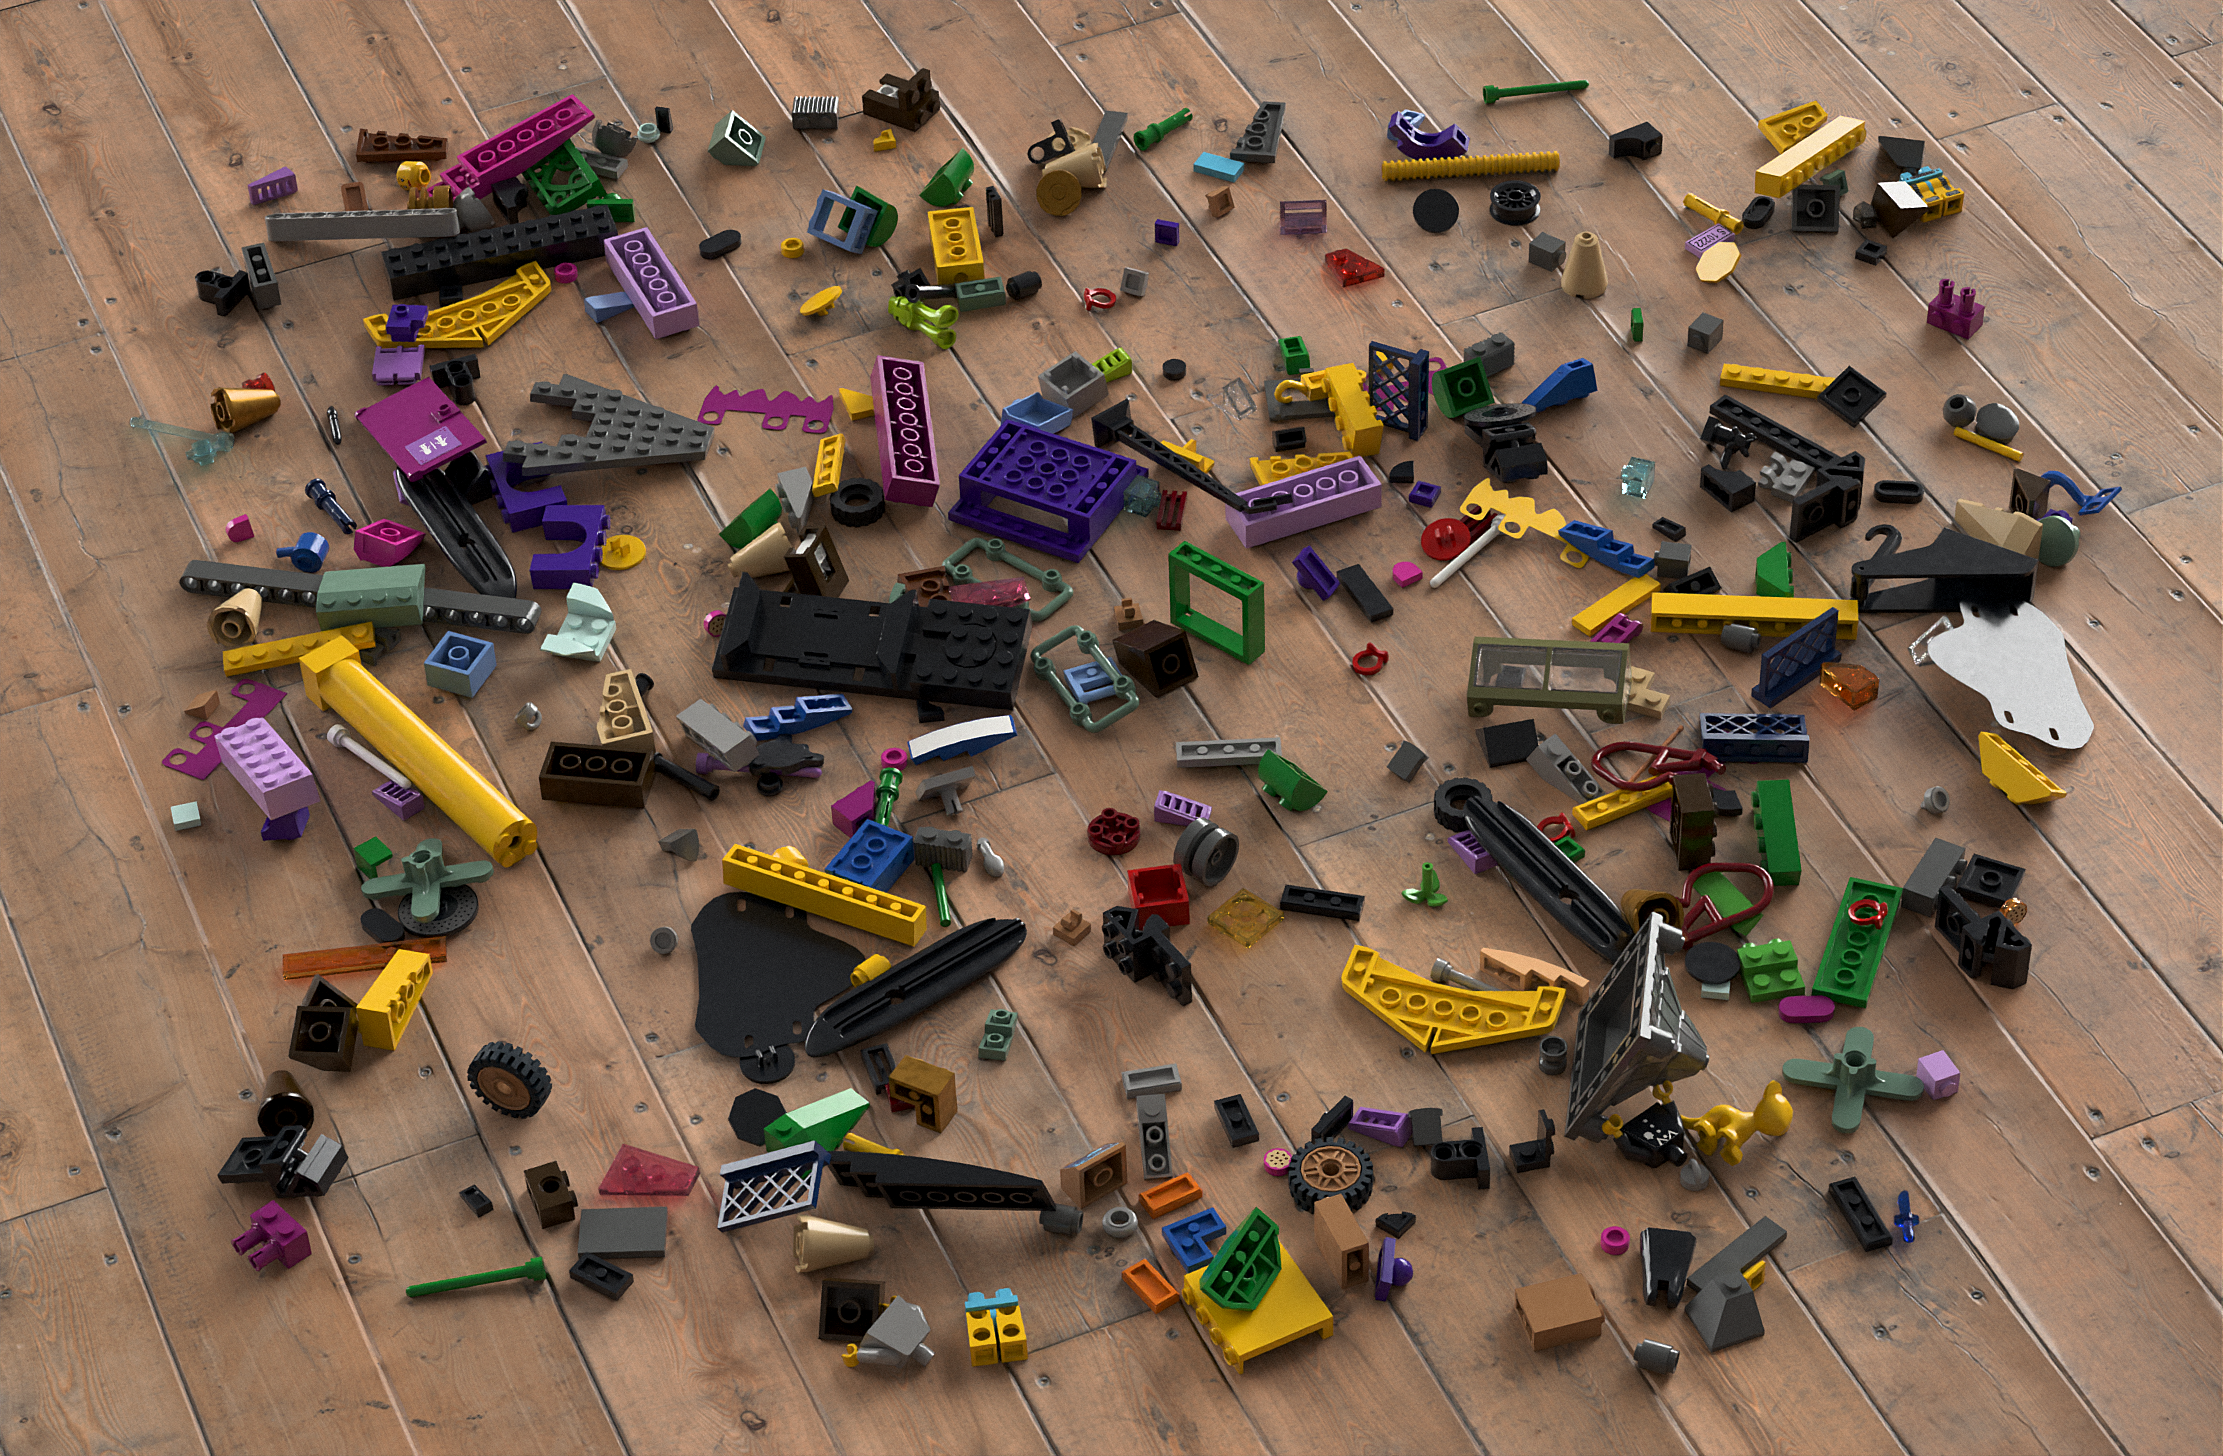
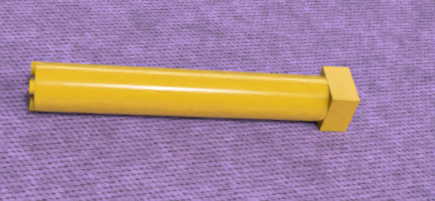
[299,635,538,868]

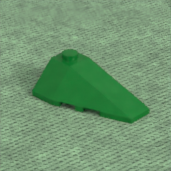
[764,1088,870,1181]

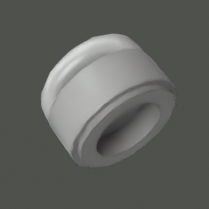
[514,702,542,730]
[1920,786,1950,814]
[650,926,679,954]
[1680,1159,1709,1191]

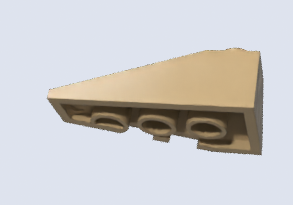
[1955,499,2043,559]
[597,669,656,754]

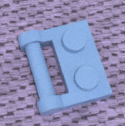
[1063,657,1122,705]

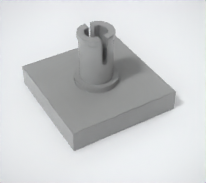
[915,766,976,816]

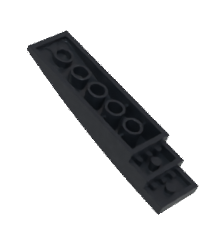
[827,1151,1057,1211]

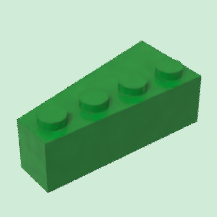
[1751,779,1802,886]

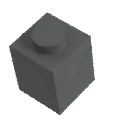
[1529,232,1567,272]
[1687,312,1724,354]
[1654,541,1692,579]

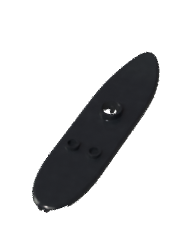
[396,466,517,599]
[1463,796,1635,965]
[805,918,1027,1058]

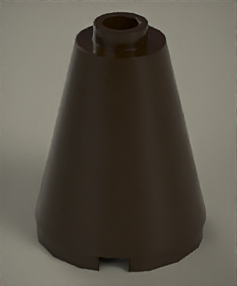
[257,1070,314,1136]

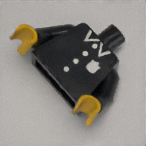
[1602,1080,1688,1168]

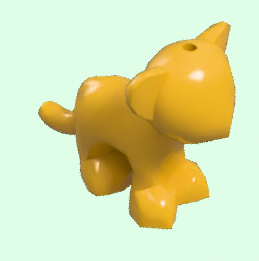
[1680,1080,1793,1166]

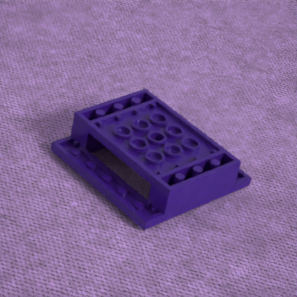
[948,419,1149,563]

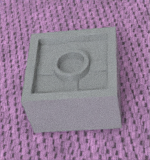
[1038,351,1109,419]

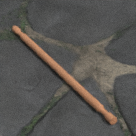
[1627,725,1684,782]

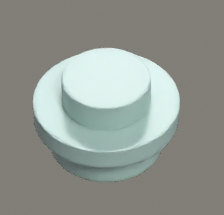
[637,123,660,143]

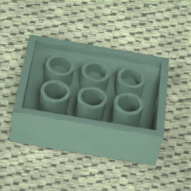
[316,564,425,631]

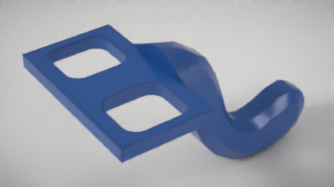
[2041,471,2122,516]

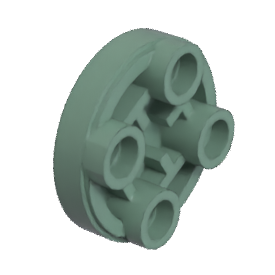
[2038,516,2080,567]

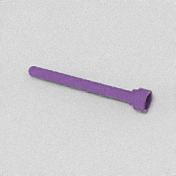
[696,753,822,778]

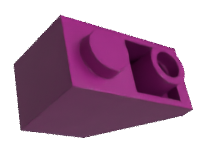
[831,780,876,838]

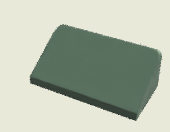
[955,276,1006,312]

